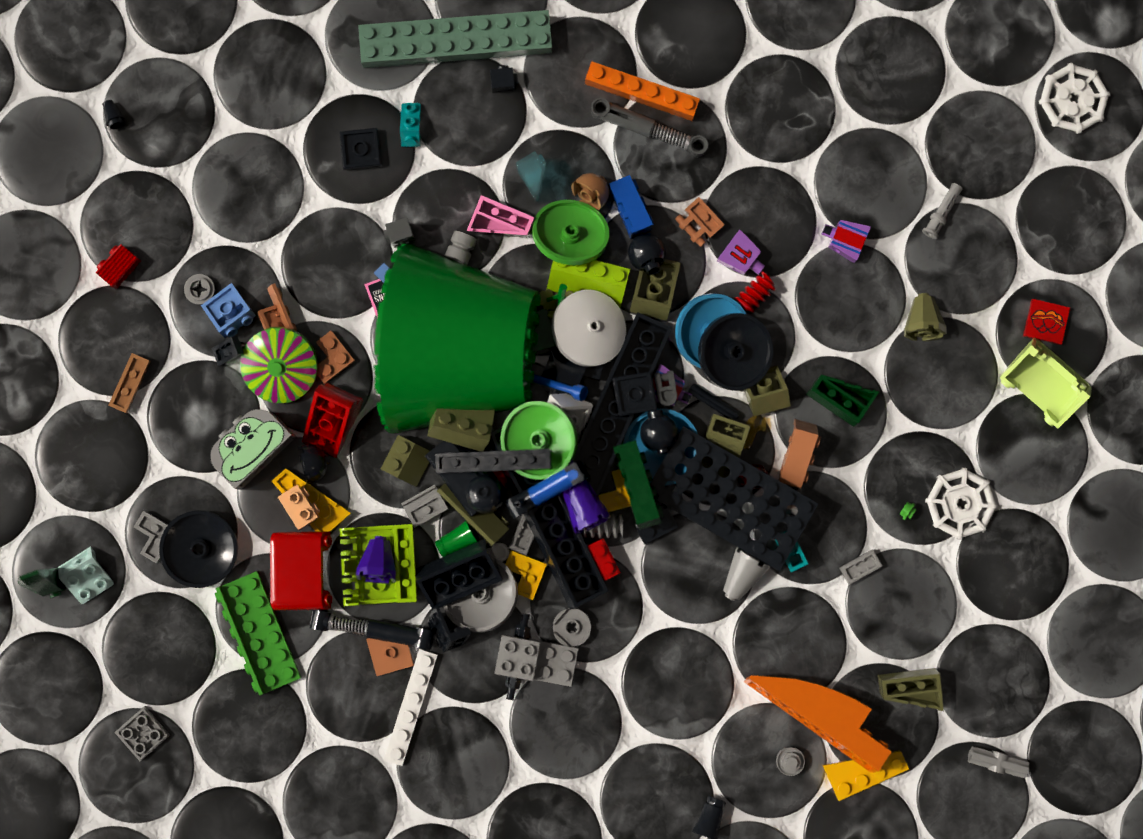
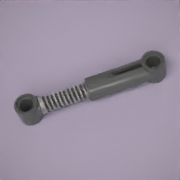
[591,98,708,158]

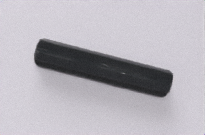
[688,384,740,421]

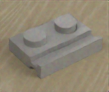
[401,485,448,528]

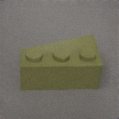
[427,409,495,452]
[878,668,944,711]

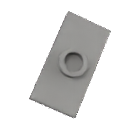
[508,514,534,556]
[839,549,882,585]

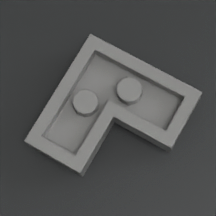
[134,511,168,563]

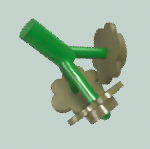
[540,284,573,319]

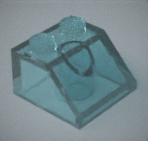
[515,151,547,202]

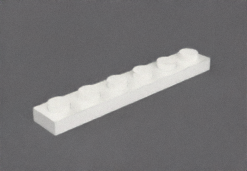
[384,649,438,766]

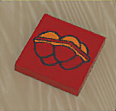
[1023,299,1070,345]

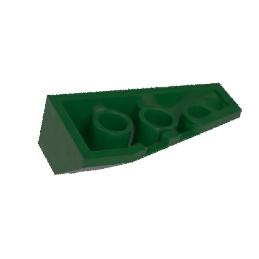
[17,568,66,598]

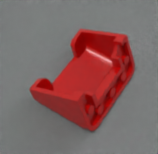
[270,531,333,610]

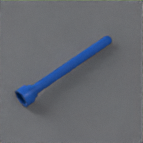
[533,374,588,401]

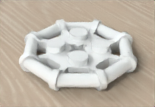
[1039,63,1110,134]
[925,468,998,540]

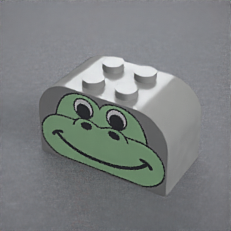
[211,409,297,490]

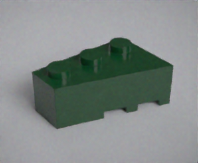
[806,374,879,427]

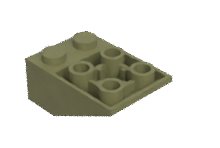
[701,414,750,478]

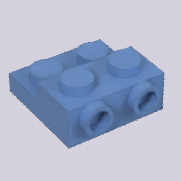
[201,283,256,338]

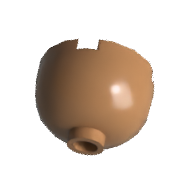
[571,173,610,211]

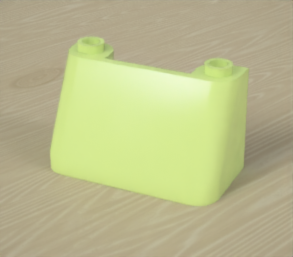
[1000,338,1092,429]

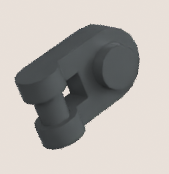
[654,370,677,406]

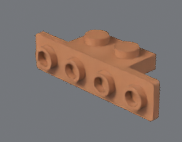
[257,283,297,331]

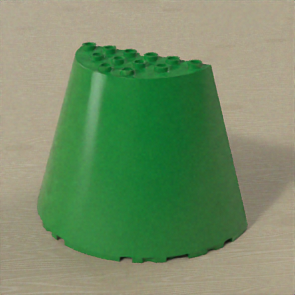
[374,243,541,434]

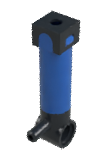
[504,460,590,519]

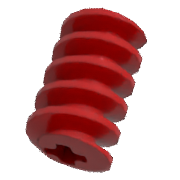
[734,271,777,313]

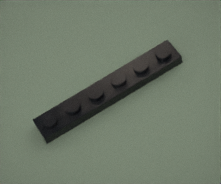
[435,449,552,473]

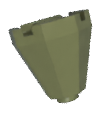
[904,293,947,341]

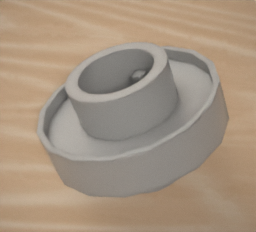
[776,747,805,776]

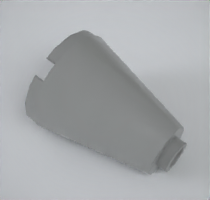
[723,547,770,601]

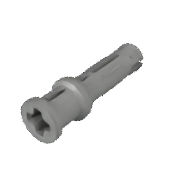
[922,183,963,239]

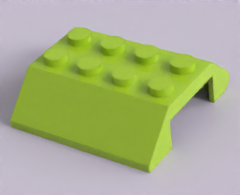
[339,524,417,606]

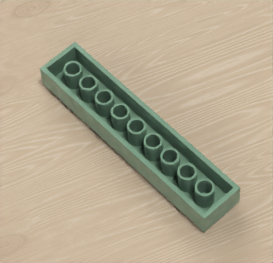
[358,10,552,68]

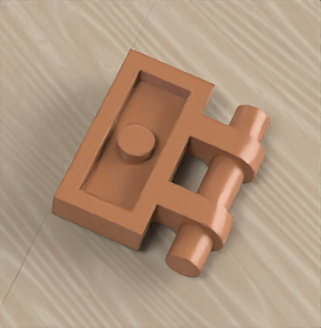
[675,197,725,247]

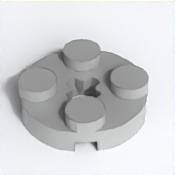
[553,608,591,647]

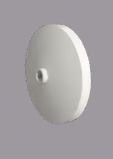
[552,290,626,367]

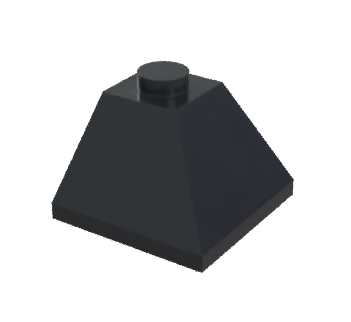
[539,350,586,395]

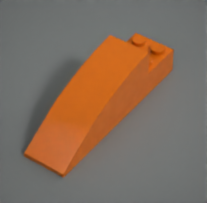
[744,675,891,773]

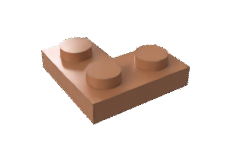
[316,331,355,384]

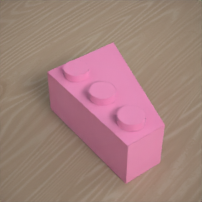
[467,195,535,235]

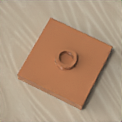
[366,638,414,676]

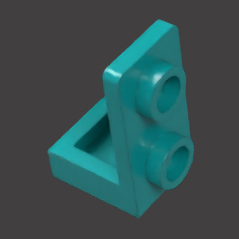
[400,103,421,147]

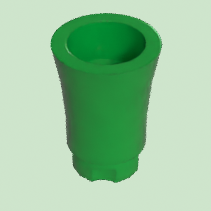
[435,520,479,557]

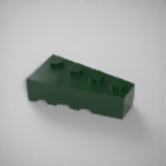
[613,440,663,530]

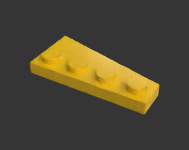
[272,468,352,532]
[822,751,909,801]

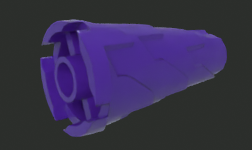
[563,460,611,534]

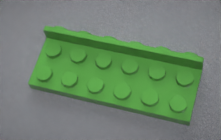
[215,571,302,696]

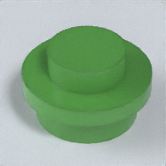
[900,502,917,520]

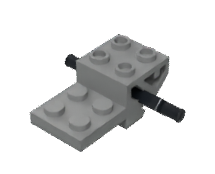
[495,613,578,700]

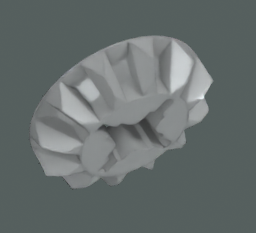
[184,274,215,305]

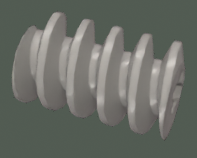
[584,514,623,538]

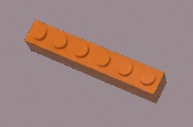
[585,61,700,121]

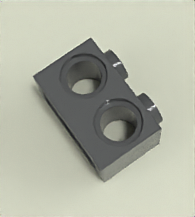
[383,218,416,248]

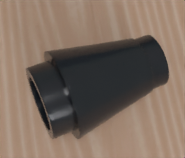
[102,100,124,130]

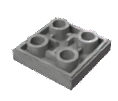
[114,706,170,761]

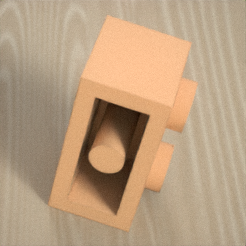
[278,485,320,530]

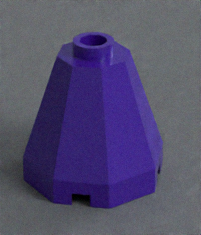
[356,536,396,584]

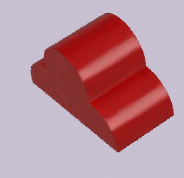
[302,382,363,458]

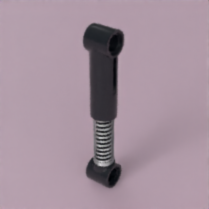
[309,610,435,650]

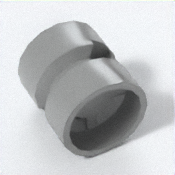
[445,231,477,265]

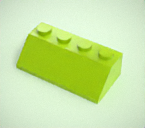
[546,260,630,308]

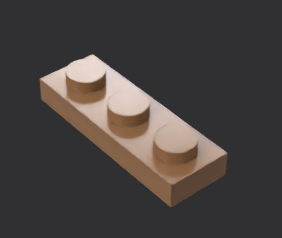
[108,353,151,414]

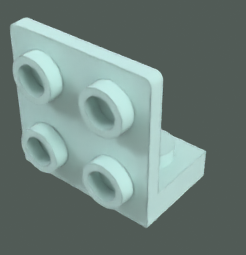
[58,546,114,604]

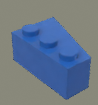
[608,175,654,239]

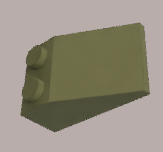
[630,259,681,321]

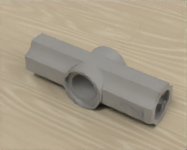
[968,746,1029,778]

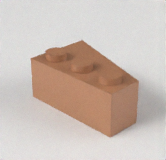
[779,419,821,488]

